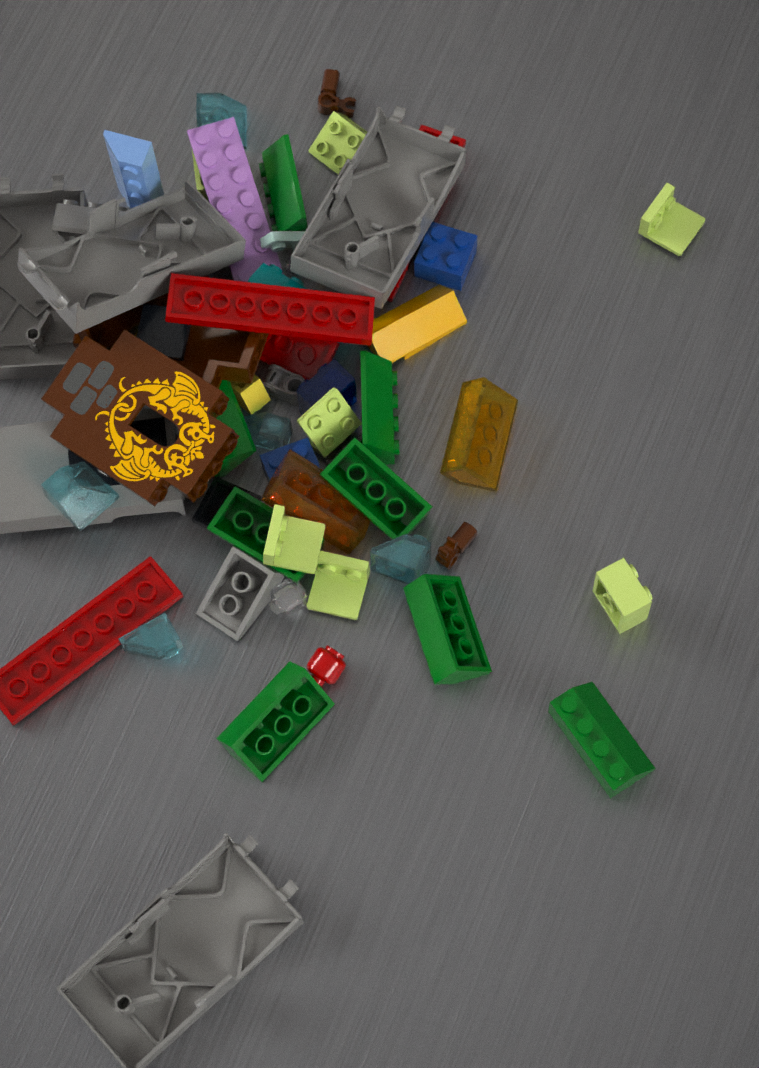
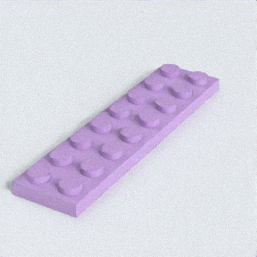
[187,117,284,282]

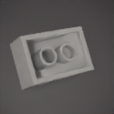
[196,546,285,641]

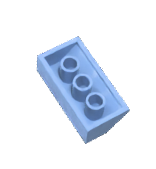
[103,130,164,209]

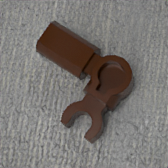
[318,69,356,118]
[435,522,477,570]

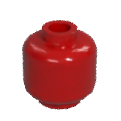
[306,645,346,687]

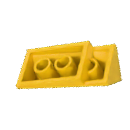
[367,284,467,363]

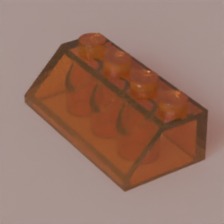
[261,449,370,555]

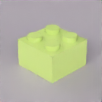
[592,558,653,634]

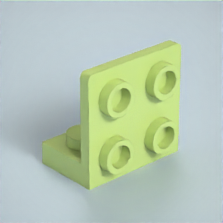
[308,111,367,175]
[638,183,705,256]
[297,387,362,458]
[263,504,325,574]
[307,551,370,620]

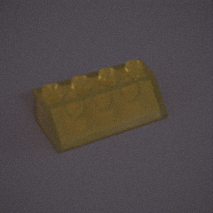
[440,377,518,491]

